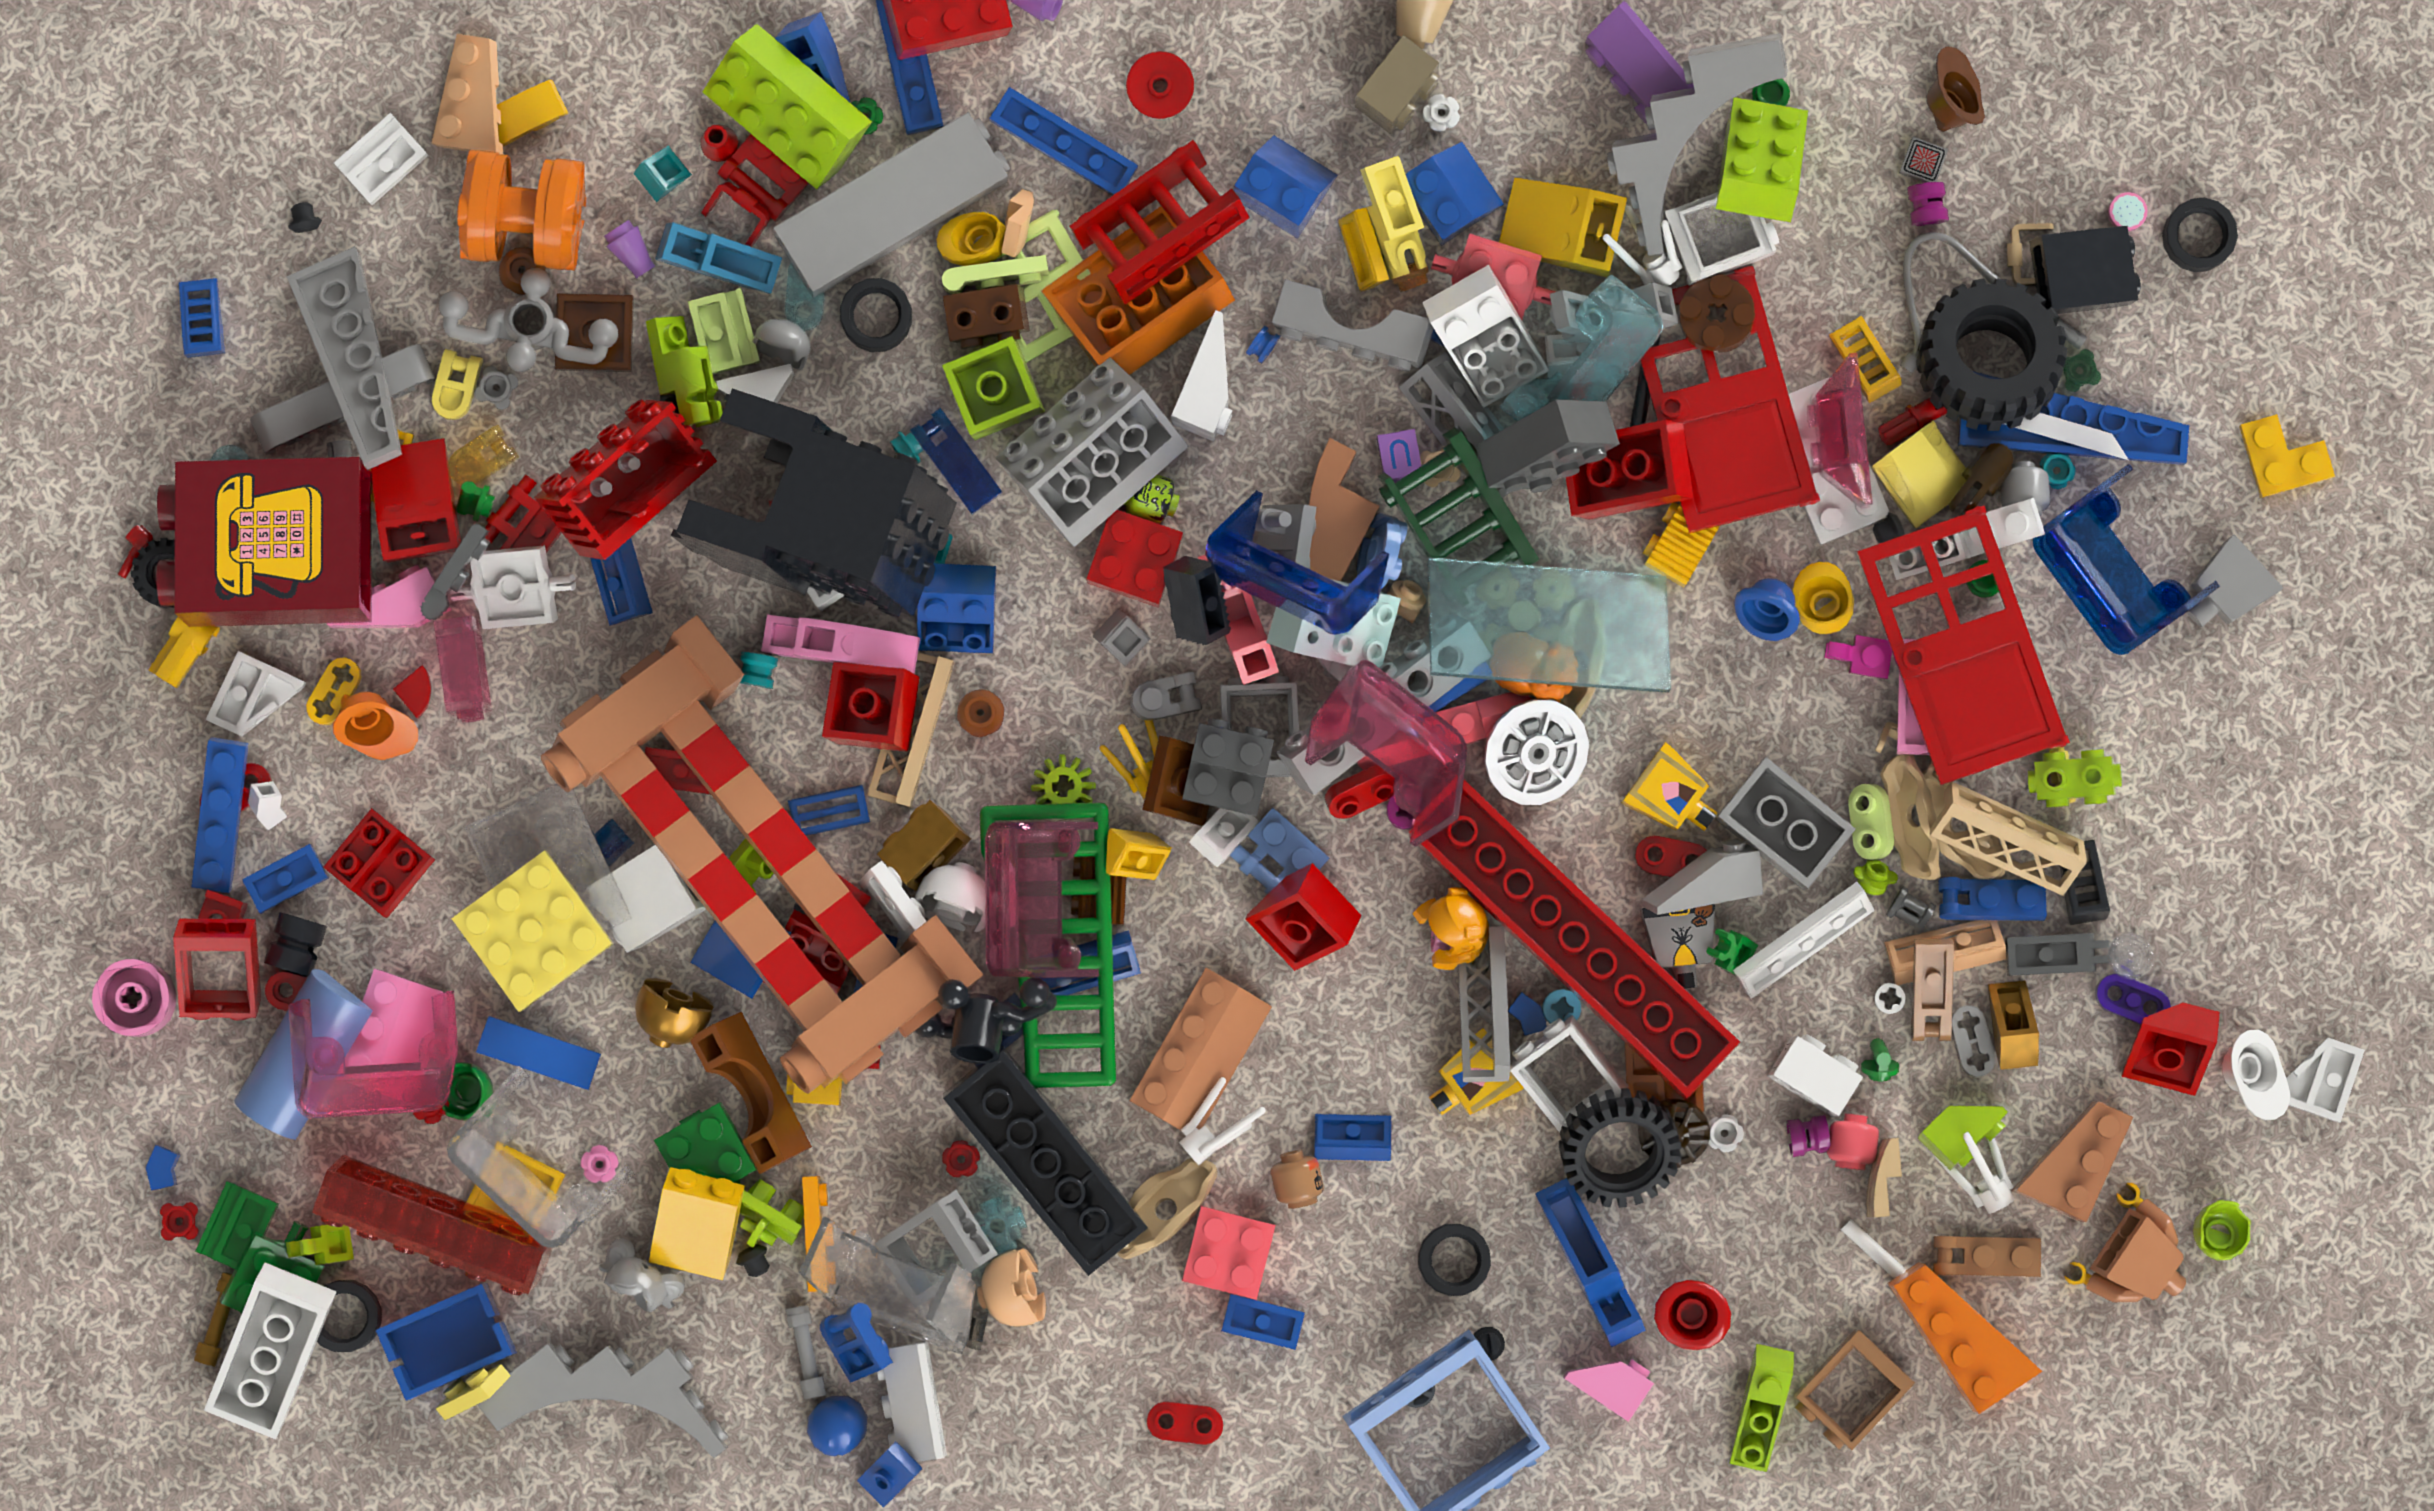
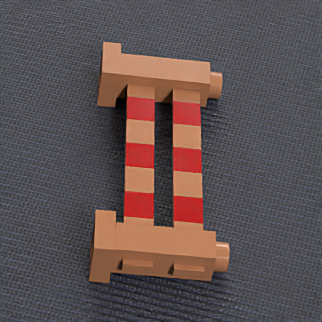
[541,615,984,1094]

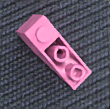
[326,565,451,628]

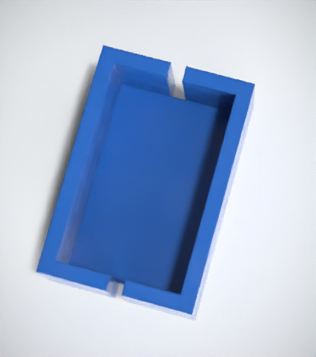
[376,1283,517,1401]

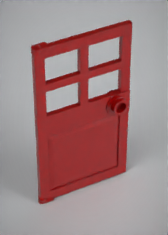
[1633,266,1820,534]
[1857,506,2070,786]

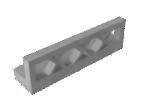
[1399,352,1510,498]
[1458,926,1510,1082]

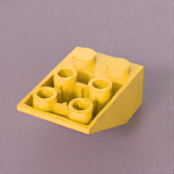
[1499,177,1627,278]

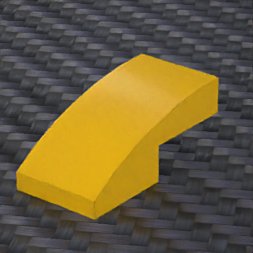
[497,80,568,147]

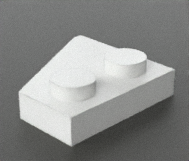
[206,651,306,737]
[2286,1038,2365,1123]

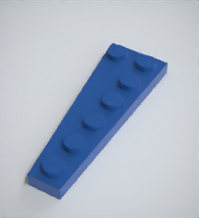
[1958,371,2189,465]

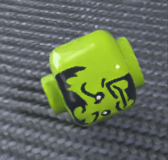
[1123,475,1180,524]

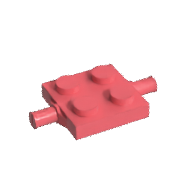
[1431,233,1557,320]

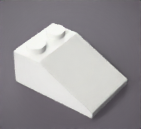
[1171,310,1233,442]

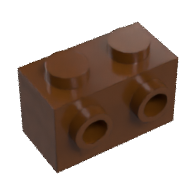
[943,284,1030,349]

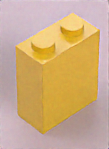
[649,1167,745,1280]

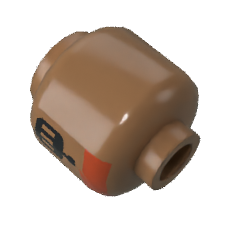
[1270,1150,1324,1209]

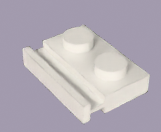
[334,113,429,205]

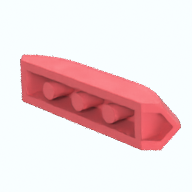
[1357,692,1532,770]

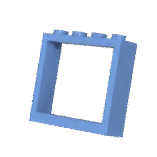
[1342,1329,1550,1511]

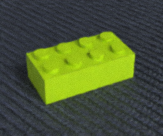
[702,24,872,190]

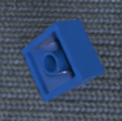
[1405,142,1504,246]

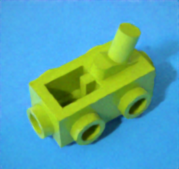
[2028,749,2122,808]

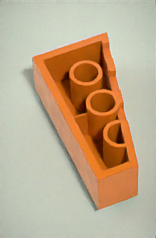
[1887,1262,2043,1414]

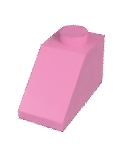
[1563,1359,1654,1422]

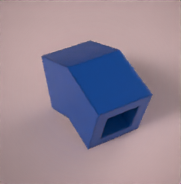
[1508,992,1547,1036]
[146,1145,180,1191]

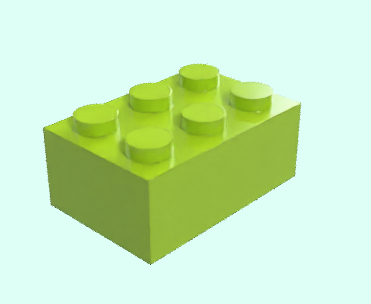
[1716,97,1808,223]

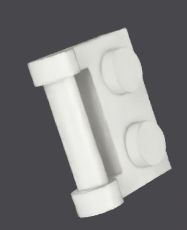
[858,861,927,944]

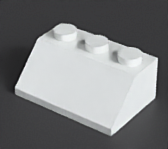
[877,1341,947,1462]

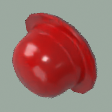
[1654,1280,1731,1351]

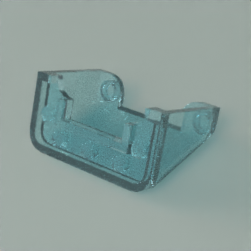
[1500,274,1663,421]

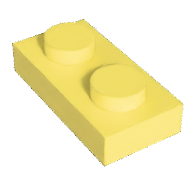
[436,1364,510,1420]

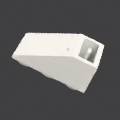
[1423,265,1550,408]

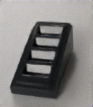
[2059,840,2110,925]

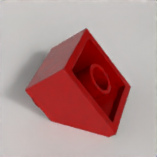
[1245,863,1362,971]

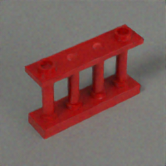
[1069,140,1250,305]

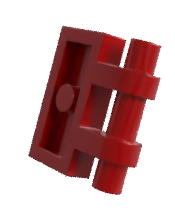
[485,474,562,553]

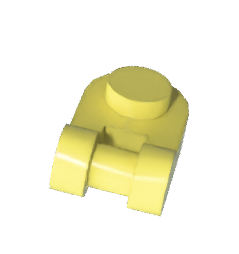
[432,349,483,420]

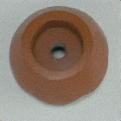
[499,247,546,295]
[957,689,1005,737]

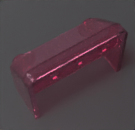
[1305,660,1467,847]
[985,822,1099,978]
[288,991,458,1119]

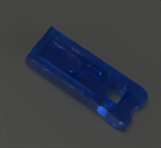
[910,408,1003,515]

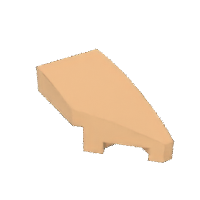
[1001,189,1034,258]

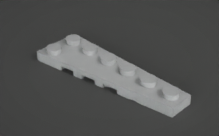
[287,246,402,470]

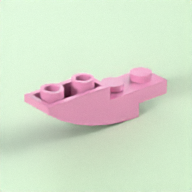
[761,614,920,674]

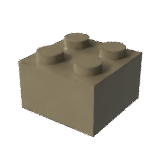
[1355,35,1440,134]

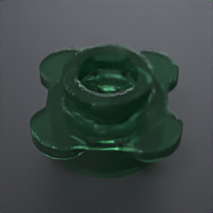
[2063,349,2101,392]

